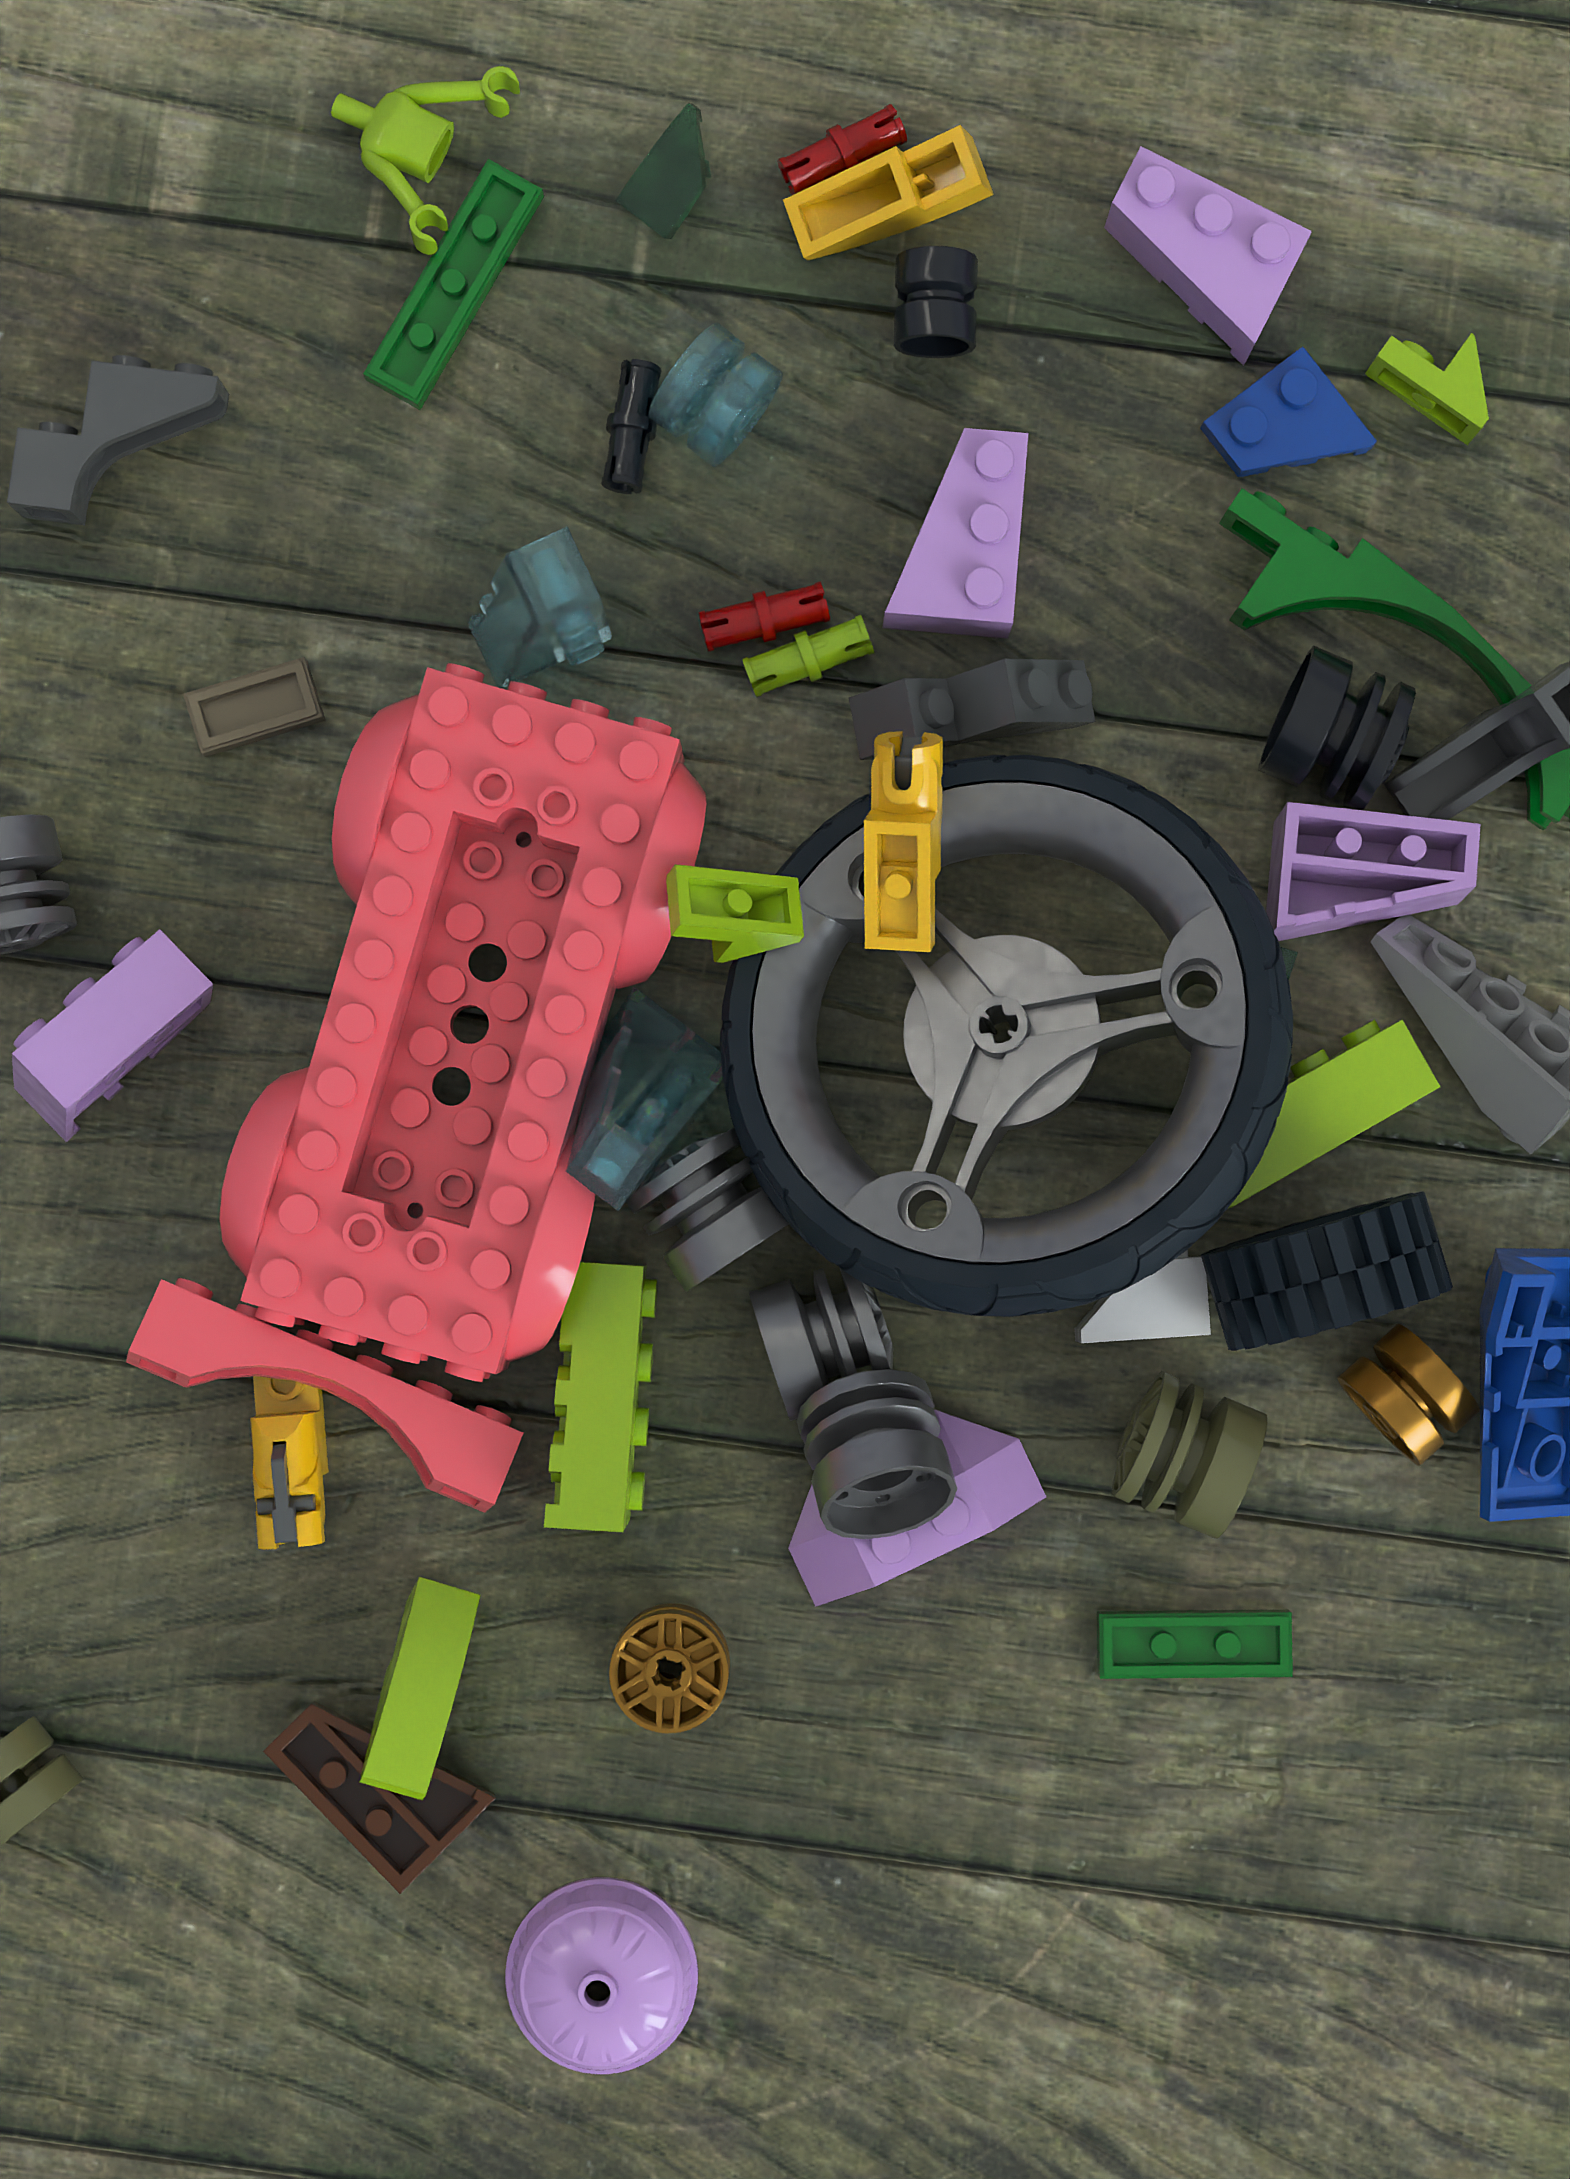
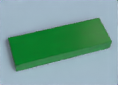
[1097,1609,1293,1679]

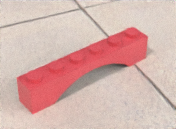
[126,1278,524,1513]

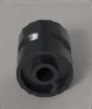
[893,246,978,358]

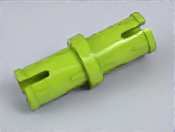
[742,614,875,698]

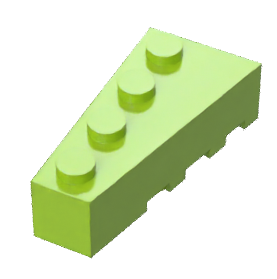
[1228,1019,1440,1209]
[544,1261,657,1532]

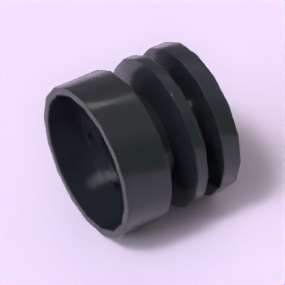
[1258,645,1416,810]

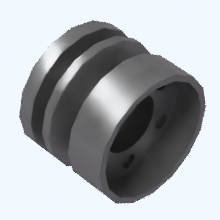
[0,814,77,955]
[625,1127,789,1292]
[749,1267,894,1421]
[797,1369,957,1539]

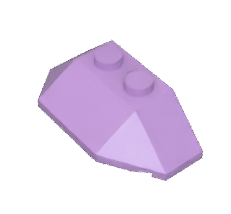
[788,1409,1046,1607]

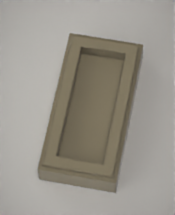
[183,657,326,757]

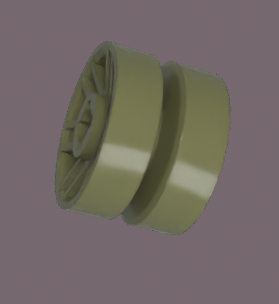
[0,1716,84,1846]

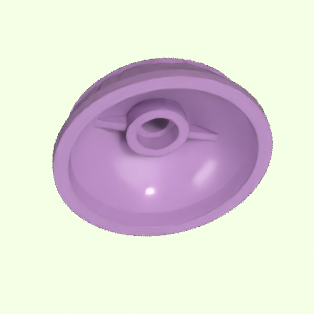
[505,1877,698,2074]

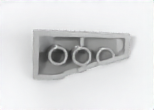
[1370,915,1570,1154]

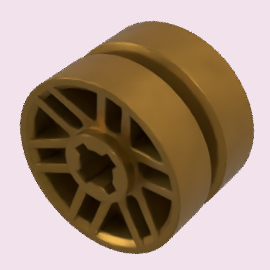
[1338,1324,1480,1466]
[609,1603,730,1734]

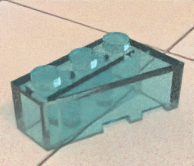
[467,526,612,689]
[566,987,723,1211]

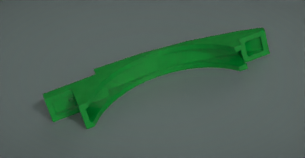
[1219,488,1570,831]

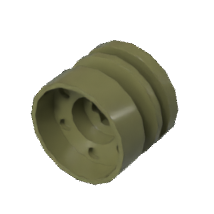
[1111,1371,1267,1539]

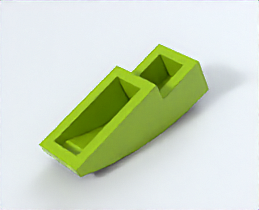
[360,1577,480,1800]

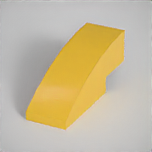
[783,125,994,261]

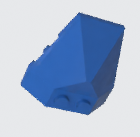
[1479,1248,1570,1522]

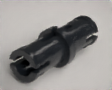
[601,359,662,494]

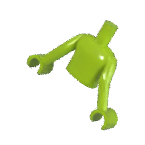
[331,66,520,255]

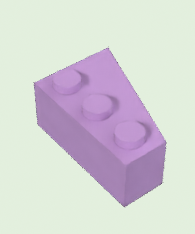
[1104,146,1312,366]
[883,428,1028,638]
[1266,802,1481,941]
[12,929,213,1142]

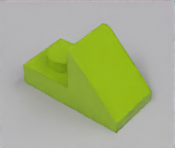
[1365,333,1489,445]
[666,864,804,963]

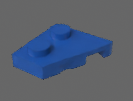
[1200,347,1377,477]

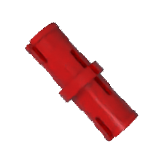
[777,104,907,195]
[698,581,830,652]

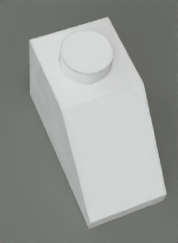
[1075,1250,1211,1343]

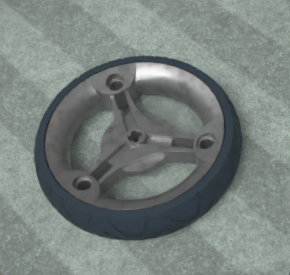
[720,755,1293,1317]

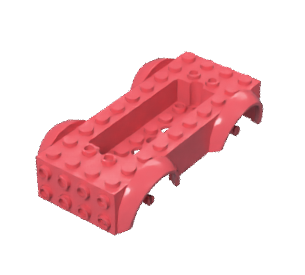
[220,663,707,1382]

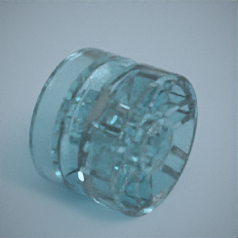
[649,323,783,467]

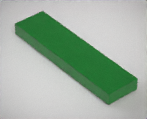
[363,159,544,410]

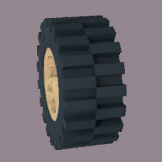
[1201,1191,1453,1351]

